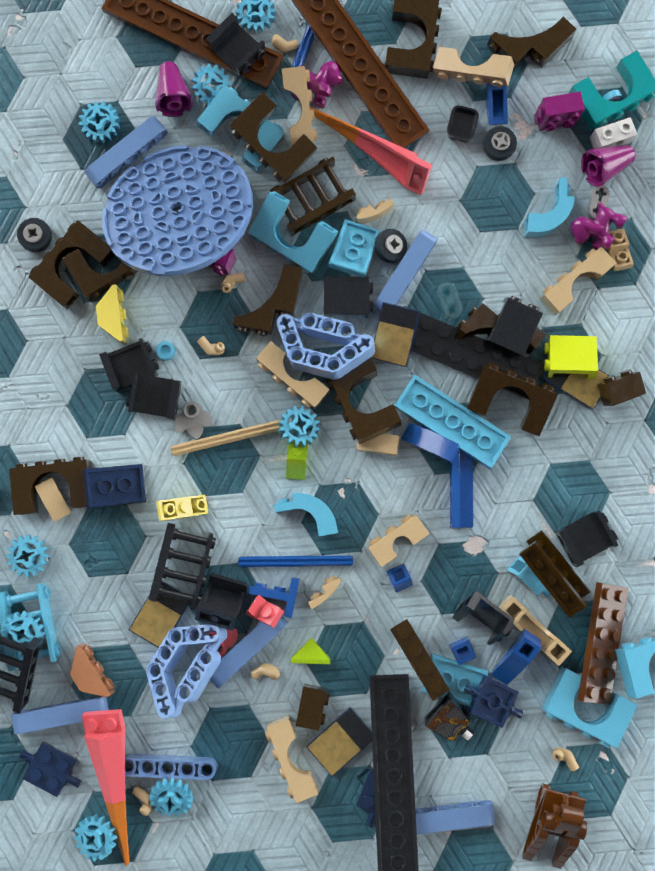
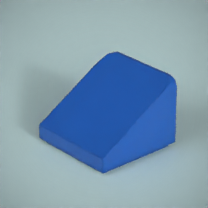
[386,564,413,592]
[449,637,477,665]

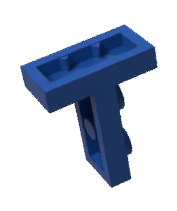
[249,577,300,618]

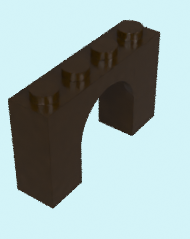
[385,0,442,79]
[230,91,317,183]
[28,220,115,310]
[62,249,139,301]
[326,357,401,444]
[467,362,558,437]
[9,457,92,515]
[390,619,450,701]

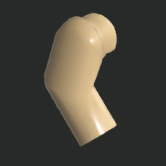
[271,34,299,53]
[220,272,245,293]
[197,336,225,355]
[250,663,280,680]
[552,747,579,771]

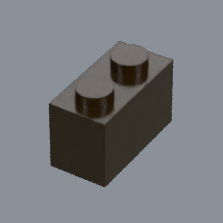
[597,369,646,406]
[296,683,330,731]

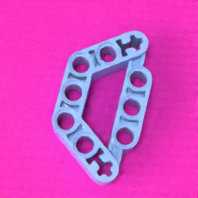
[277,313,375,380]
[146,624,227,719]

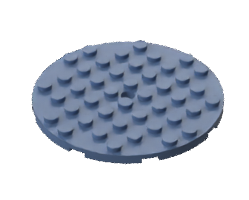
[102,145,253,276]

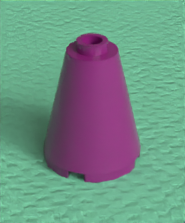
[155,61,193,117]
[581,145,636,187]

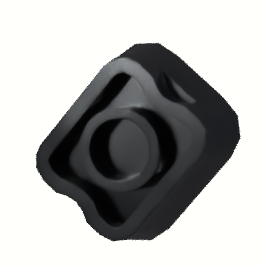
[447,105,479,143]

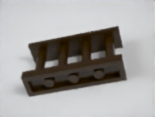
[268,157,356,237]
[519,530,591,618]

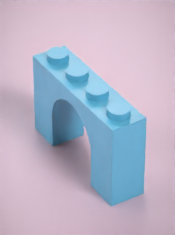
[197,85,285,173]
[248,191,338,273]
[615,637,655,699]
[542,666,637,748]

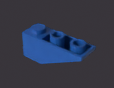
[491,629,541,685]

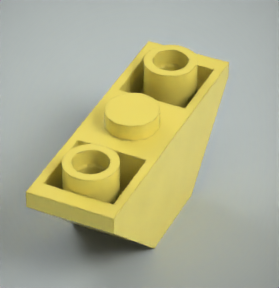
[96,285,129,344]
[156,495,208,521]

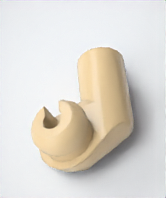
[132,785,154,816]

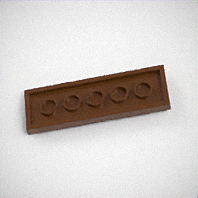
[578,582,628,704]

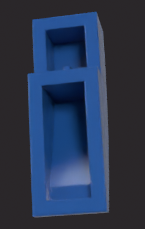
[484,83,508,125]
[401,422,460,463]

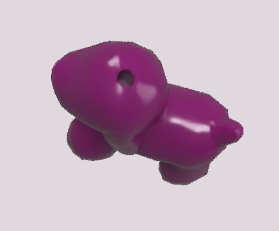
[290,61,343,109]
[570,202,628,250]

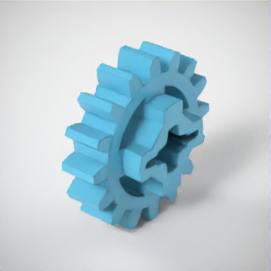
[235,0,276,34]
[191,64,232,107]
[79,101,120,143]
[278,406,320,448]
[6,535,50,577]
[0,611,45,655]
[149,778,193,818]
[74,814,117,861]

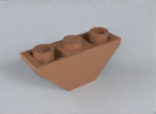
[70,642,115,697]

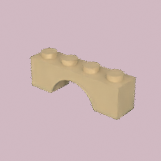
[433,47,514,87]
[282,66,317,146]
[541,246,616,316]
[256,341,330,409]
[498,595,572,666]
[265,715,318,803]

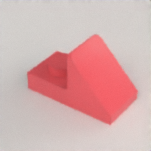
[245,595,284,628]

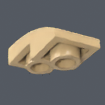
[355,198,394,224]
[608,228,634,271]
[356,434,400,455]
[35,477,72,522]
[308,575,341,609]

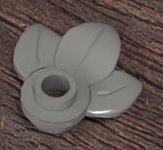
[175,401,212,439]

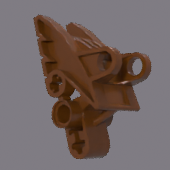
[522,783,587,869]

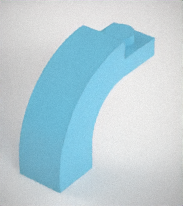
[525,177,575,237]
[274,493,338,536]

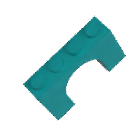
[569,50,655,131]

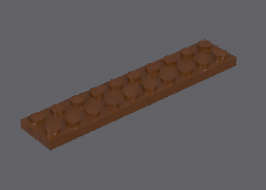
[102,0,284,90]
[292,0,429,148]

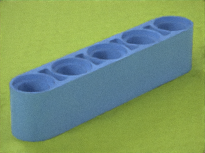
[84,116,168,188]
[373,229,438,311]
[210,616,288,688]
[11,696,109,734]
[125,754,218,780]
[416,800,496,835]

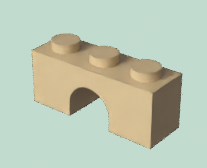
[367,514,429,567]

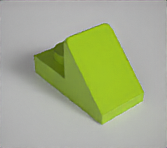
[286,442,308,480]

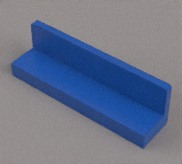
[450,450,473,528]

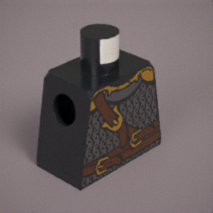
[424,691,474,741]

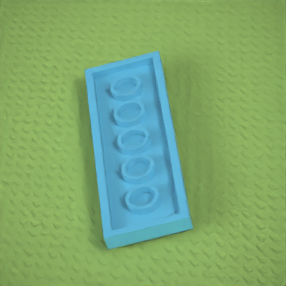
[394,374,511,469]

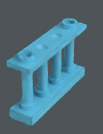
[0,583,61,672]

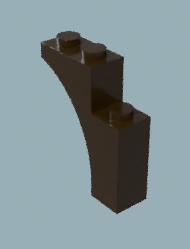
[487,16,577,70]
[233,265,303,336]
[454,303,546,355]

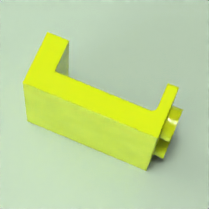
[544,335,598,379]

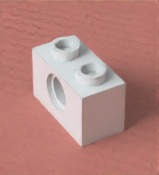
[590,117,637,149]

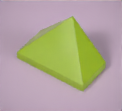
[291,637,330,664]

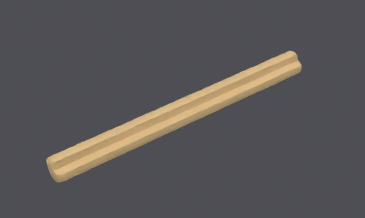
[171,420,281,456]

